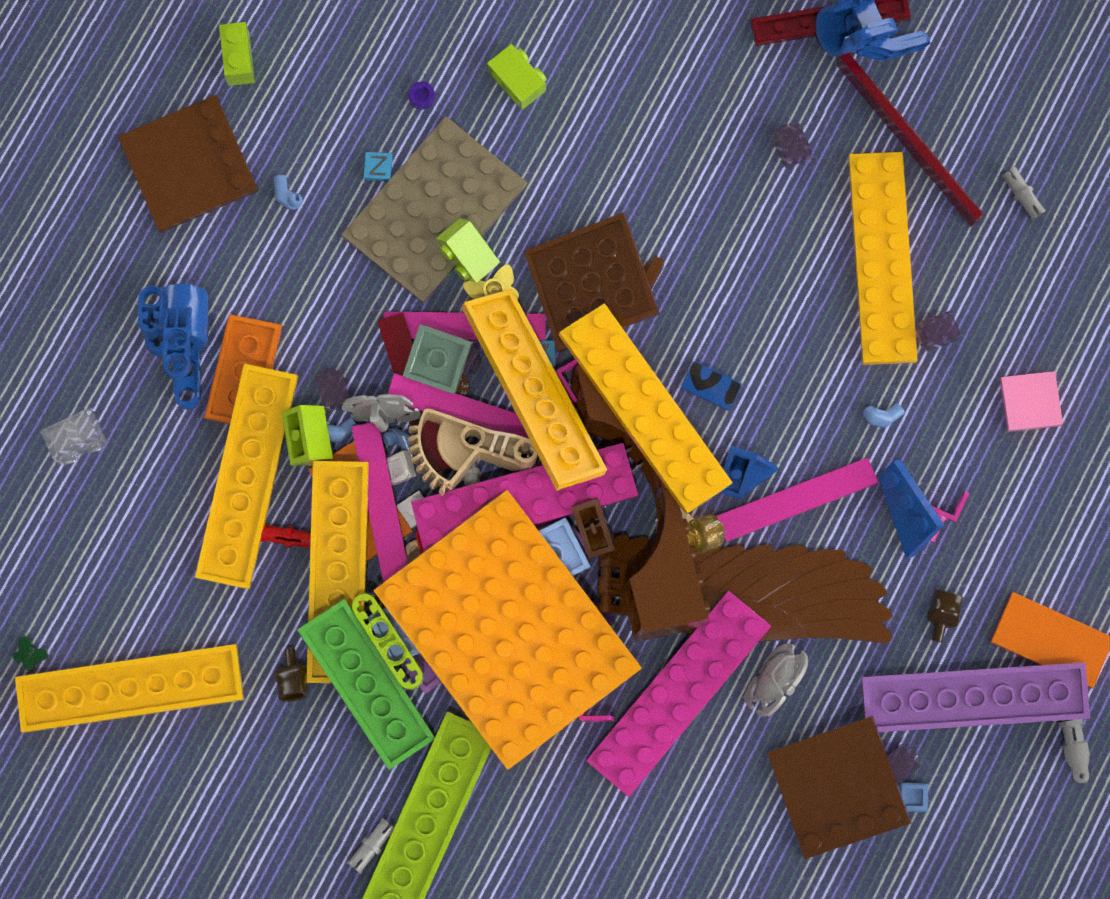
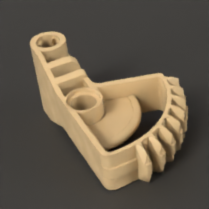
[408,409,538,496]

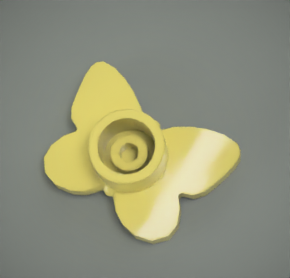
[463,264,519,300]

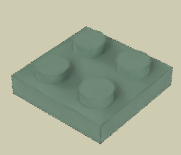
[403,324,473,394]

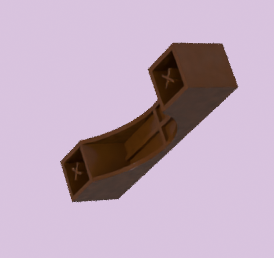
[570,365,710,643]

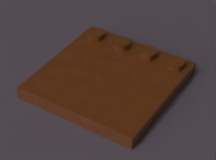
[118,95,258,233]
[524,212,660,352]
[767,716,912,859]

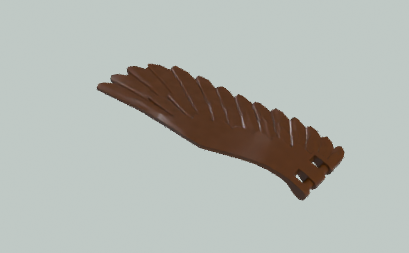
[598,533,893,644]

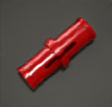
[261,524,311,549]

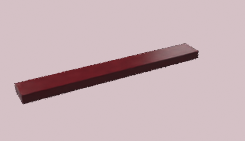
[837,53,983,227]

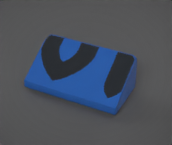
[681,361,742,411]

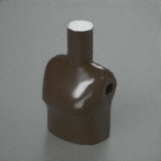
[927,590,964,643]
[275,648,307,702]

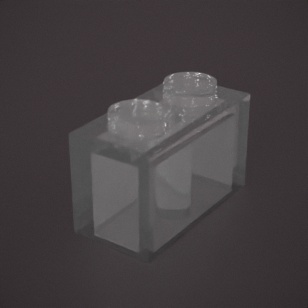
[40,408,108,465]

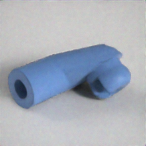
[273,175,303,210]
[863,403,905,428]
[327,417,357,443]
[382,428,415,458]

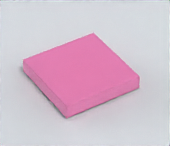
[1000,371,1063,432]

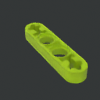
[352,594,423,690]

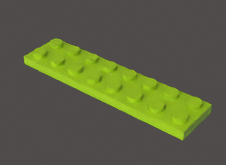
[362,712,492,899]

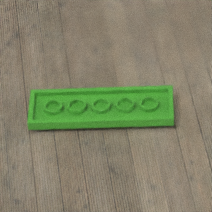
[297,599,435,770]

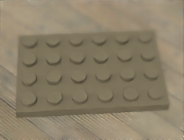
[341,117,527,304]

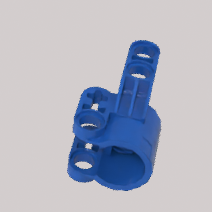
[816,0,931,61]
[138,284,208,410]

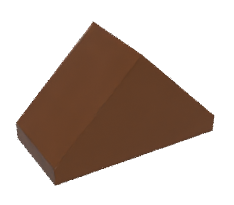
[571,498,615,558]

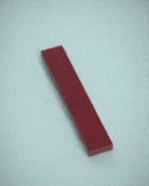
[750,0,911,47]
[377,313,451,473]

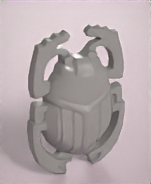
[342,394,420,432]
[743,643,808,717]

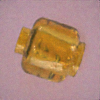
[687,514,725,553]

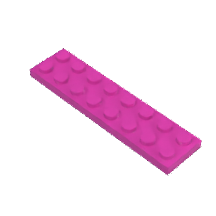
[411,443,638,552]
[586,591,771,797]

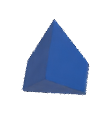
[720,446,780,500]

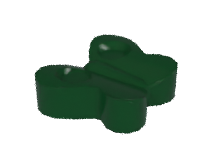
[12,636,48,671]

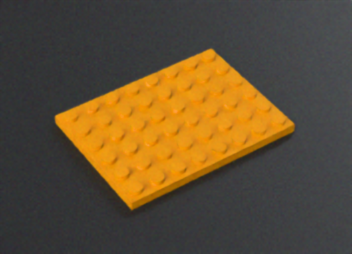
[373,490,642,770]

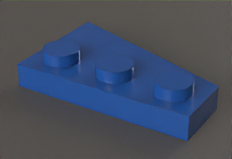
[878,460,944,559]

